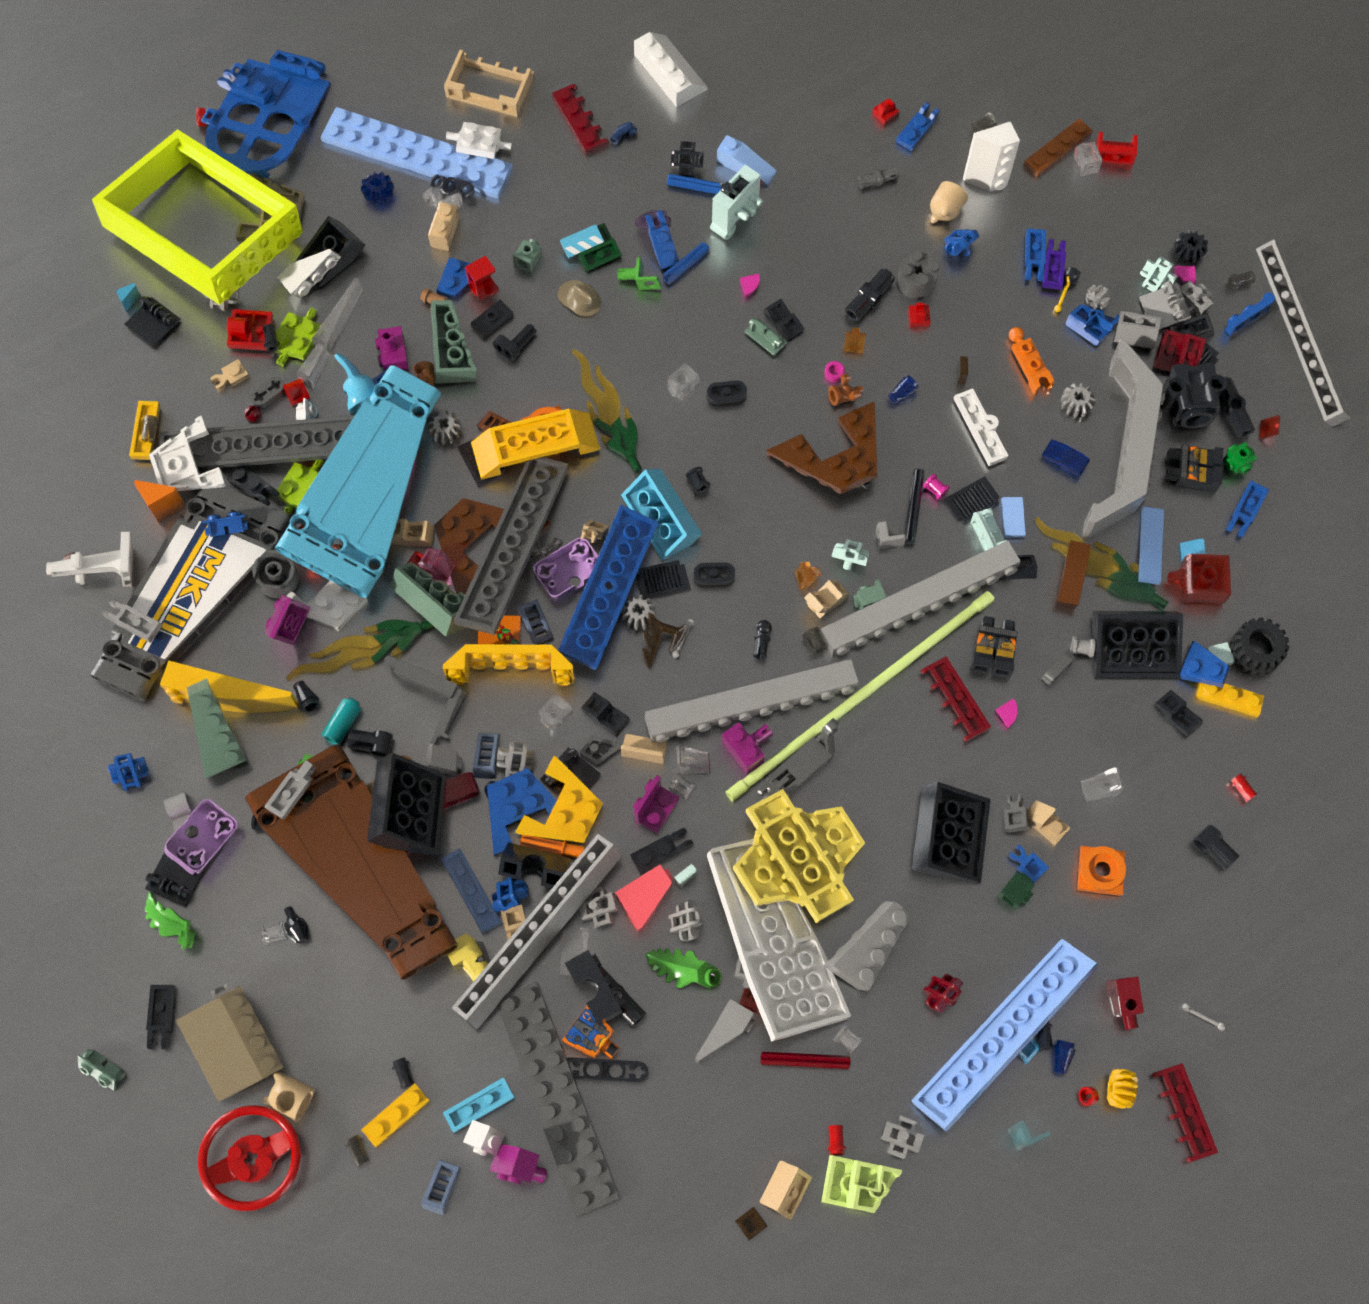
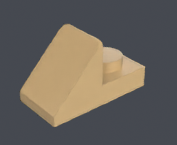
[1028,801,1070,845]

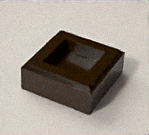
[958,356,968,384]
[735,1207,768,1241]

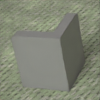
[876,521,906,549]

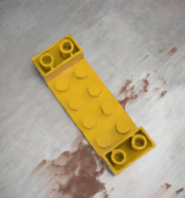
[471,409,600,480]
[443,644,575,686]

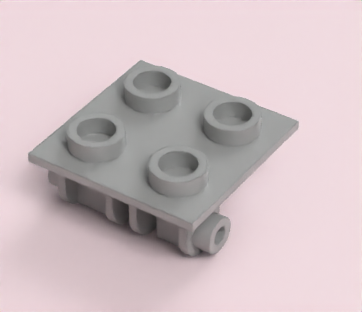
[1139,281,1191,330]

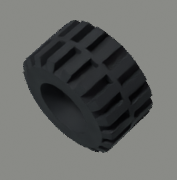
[1230,617,1290,676]

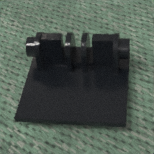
[124,296,181,347]
[540,747,601,795]
[145,851,204,906]

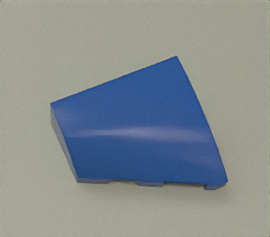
[1065,304,1120,346]

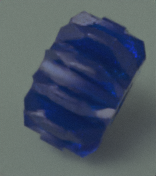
[361,171,394,205]

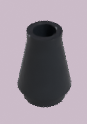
[293,680,319,713]

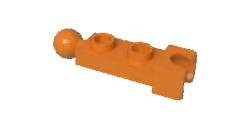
[1009,327,1054,395]

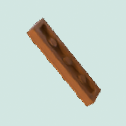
[1024,118,1093,177]

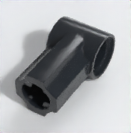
[347,729,393,757]
[1193,825,1240,870]

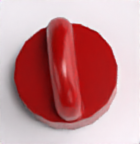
[196,107,212,127]

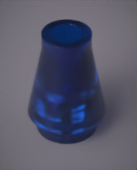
[888,375,919,404]
[1053,1040,1076,1075]

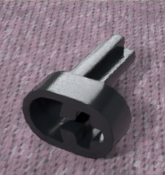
[492,324,537,361]

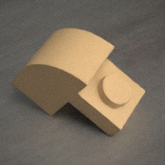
[804,580,850,618]

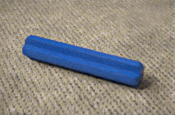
[667,174,722,194]
[662,242,709,284]

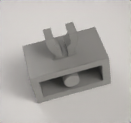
[1114,310,1161,349]

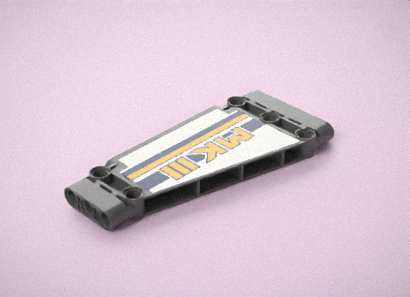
[90,487,291,701]

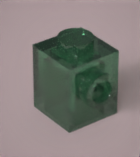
[998,872,1035,910]

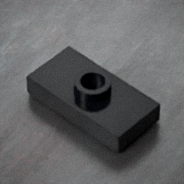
[470,299,514,339]

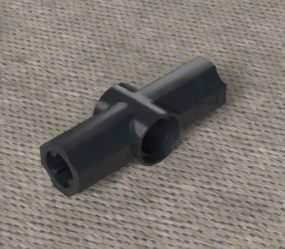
[845,269,895,321]
[1220,377,1255,438]
[590,966,646,1027]

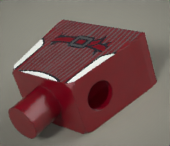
[1106,976,1144,1030]

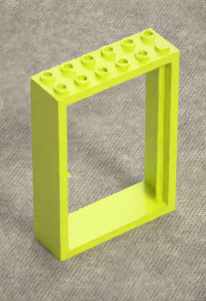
[92,129,303,305]

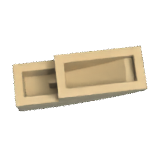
[391,519,434,547]

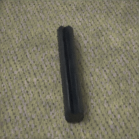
[905,468,925,545]

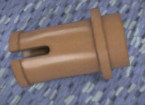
[420,288,447,304]

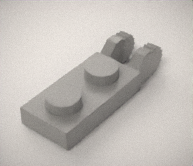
[102,599,162,643]

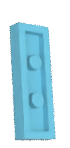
[443,1077,515,1134]

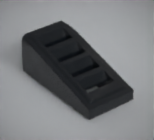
[1169,313,1214,339]

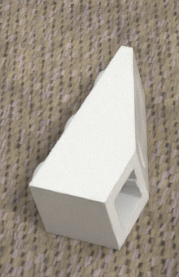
[277,249,341,299]

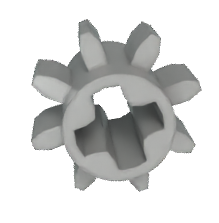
[1085,285,1110,310]

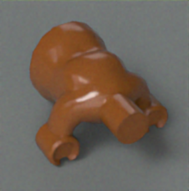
[413,361,435,386]
[828,373,863,406]

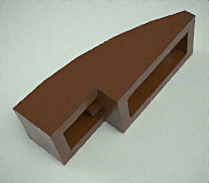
[1056,540,1091,606]

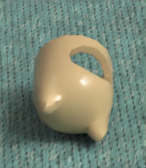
[930,181,968,224]
[262,1072,315,1122]

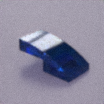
[1042,439,1090,476]

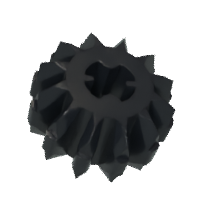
[1174,229,1208,264]

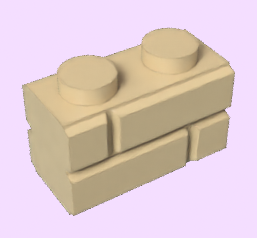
[428,202,460,251]

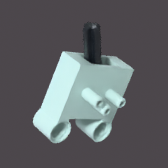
[710,164,763,240]

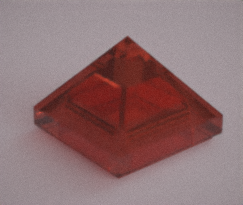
[1260,415,1280,439]

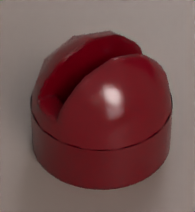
[244,405,262,423]

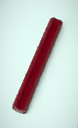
[760,1051,851,1069]

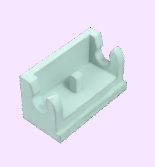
[971,508,1007,551]

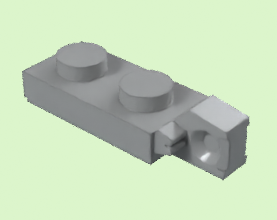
[265,761,316,820]

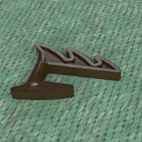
[642,613,687,667]

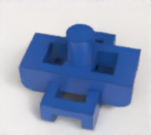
[944,229,980,256]
[107,753,149,791]
[492,877,529,913]

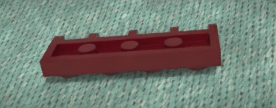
[552,84,610,154]
[921,656,991,742]
[1152,1063,1218,1163]

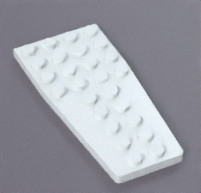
[707,839,851,1041]

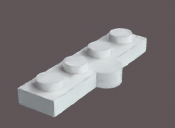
[954,389,1008,466]

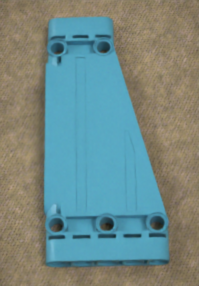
[275,365,441,598]

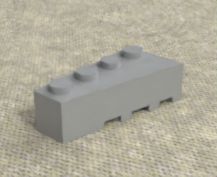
[823,901,912,991]

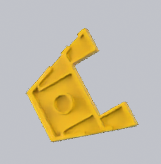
[515,756,603,843]

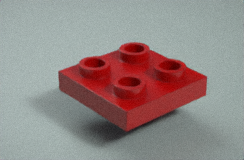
[227,309,274,351]

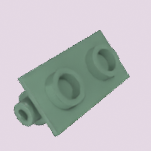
[744,317,787,356]
[78,1049,125,1091]

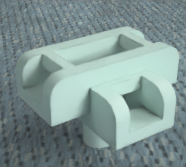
[1140,257,1178,292]
[832,539,869,570]

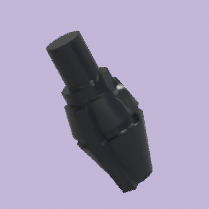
[284,906,309,944]

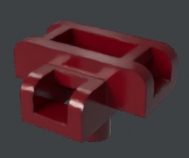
[923,974,963,1013]

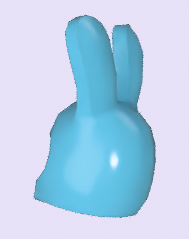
[334,353,380,415]

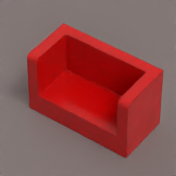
[1095,131,1138,165]
[465,255,499,302]

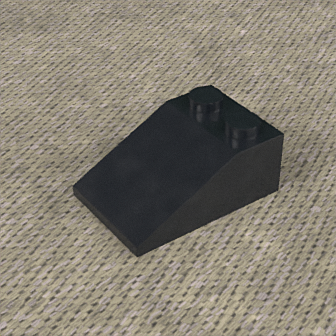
[295,216,366,287]

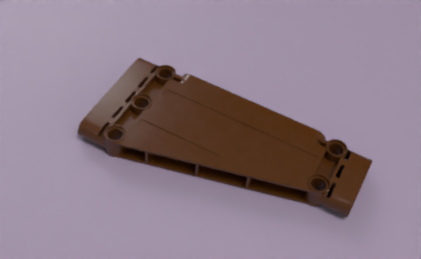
[245,744,458,980]

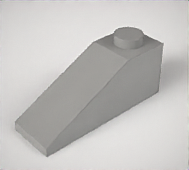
[695,999,755,1063]

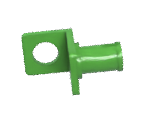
[617,257,661,290]

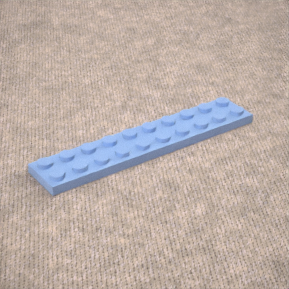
[321,107,513,199]
[912,939,1098,1132]

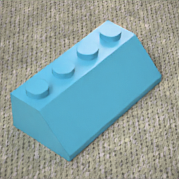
[621,469,702,560]

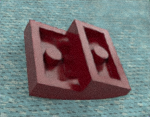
[1153,329,1206,373]

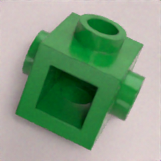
[1223,442,1257,477]

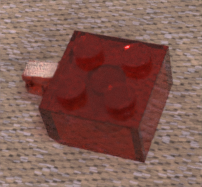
[1167,554,1231,604]

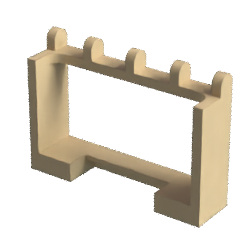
[444,49,535,117]

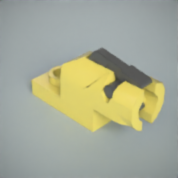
[447,933,490,982]

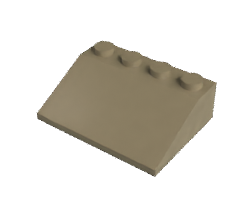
[176,986,283,1102]

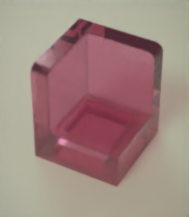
[418,548,456,581]

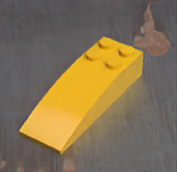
[160,661,299,713]

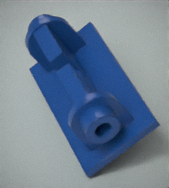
[202,511,249,537]

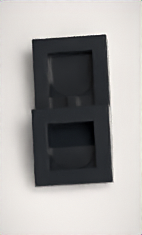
[764,298,805,340]
[1156,690,1203,737]
[581,692,630,736]

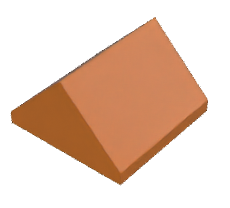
[134,480,185,523]

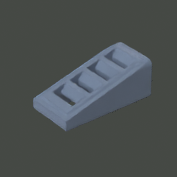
[517,599,554,645]
[472,733,500,779]
[421,1160,461,1215]

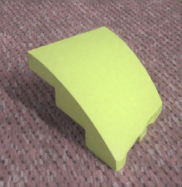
[821,1155,902,1213]

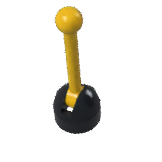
[1054,267,1081,312]

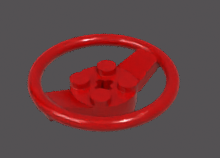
[198,1105,301,1211]

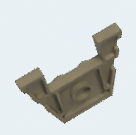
[236,174,305,241]

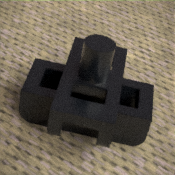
[670,141,704,176]

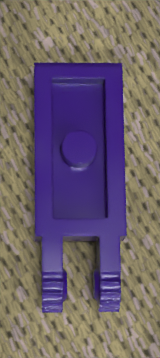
[1042,239,1066,290]

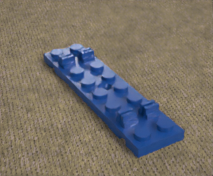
[558,505,659,670]

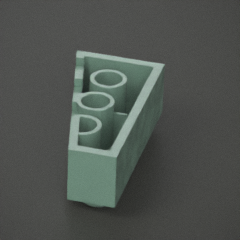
[431,300,477,383]
[390,562,467,637]
[187,679,246,779]

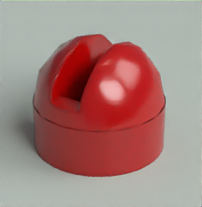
[1079,1087,1099,1106]

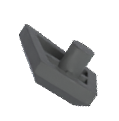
[579,736,622,765]

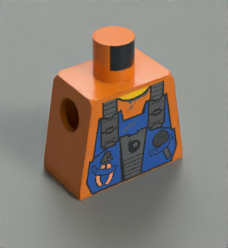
[562,1006,620,1059]

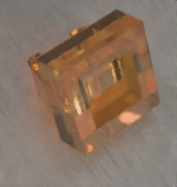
[843,327,866,353]
[795,562,821,590]

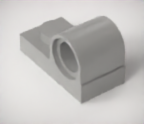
[164,792,198,838]

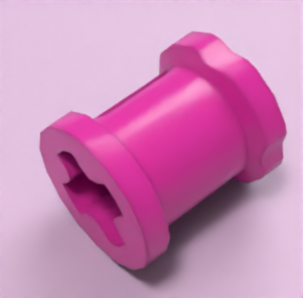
[923,474,950,501]

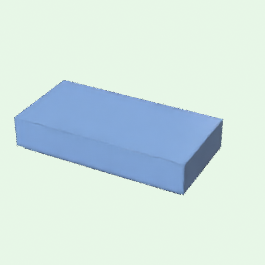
[1001,497,1026,538]

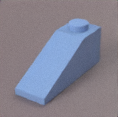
[717,135,777,187]

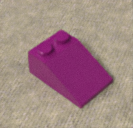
[265,594,311,645]

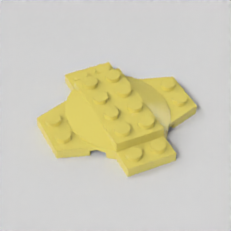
[733,789,865,923]

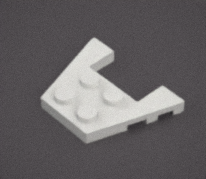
[149,416,227,491]
[287,547,368,631]

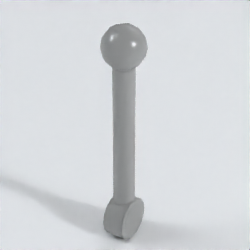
[672,619,695,658]
[1182,1004,1226,1031]

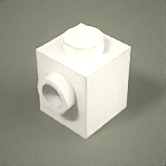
[463,1120,505,1157]

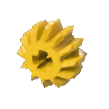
[1107,1069,1138,1109]

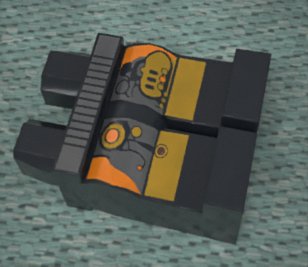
[1165,444,1224,492]
[970,616,1018,677]

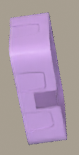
[533,537,598,604]
[164,799,238,875]

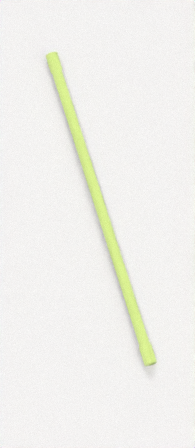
[725,591,995,802]

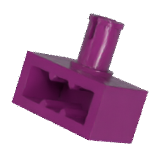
[375,326,409,371]
[721,722,773,775]
[490,1144,547,1185]

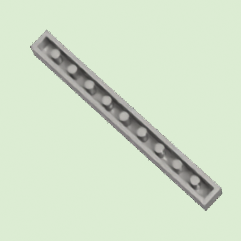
[1256,240,1352,427]
[821,540,1020,656]
[645,659,859,743]
[452,834,622,1029]

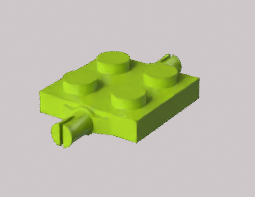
[276,308,324,367]
[275,459,325,515]

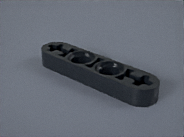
[566,1057,649,1083]

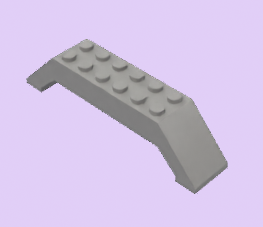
[1082,340,1165,539]

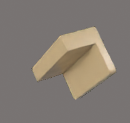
[621,734,668,764]
[760,1161,812,1220]

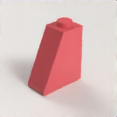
[615,865,673,934]

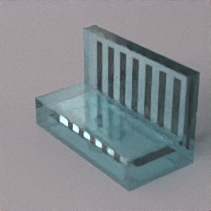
[1008,1121,1051,1151]

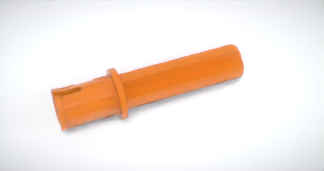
[520,835,586,858]

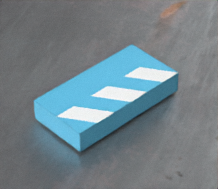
[560,224,604,259]

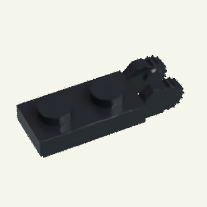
[227,466,279,506]
[630,828,694,875]
[146,985,175,1049]

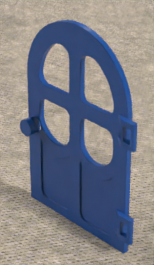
[201,59,331,174]

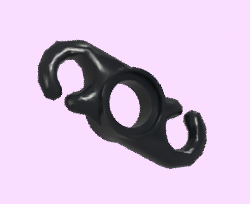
[430,174,475,199]

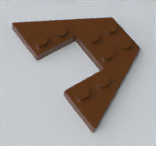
[766,402,877,494]
[434,498,551,594]

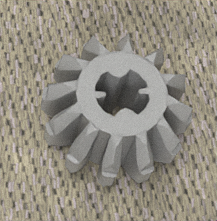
[1060,383,1096,418]
[427,410,462,446]
[621,594,657,631]

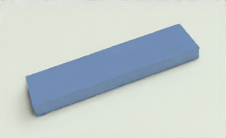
[1138,506,1164,585]
[441,848,502,935]

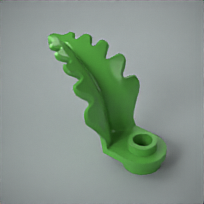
[144,892,195,950]
[646,948,722,988]

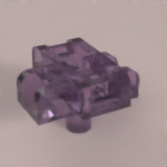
[635,209,671,228]

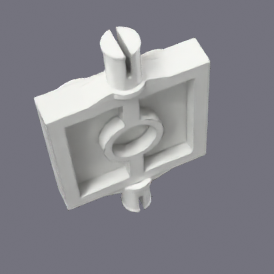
[446,122,512,159]

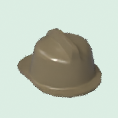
[558,280,601,317]

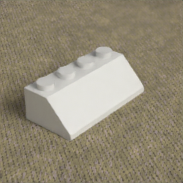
[634,32,708,107]
[963,122,1020,192]

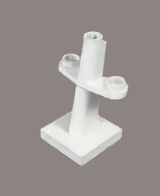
[46,532,133,587]

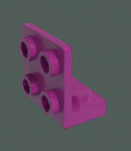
[633,775,680,835]

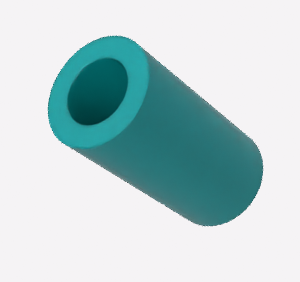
[321,697,361,745]

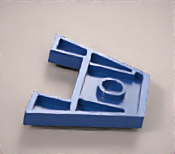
[487,768,557,855]

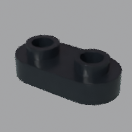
[707,380,747,404]
[693,562,735,585]

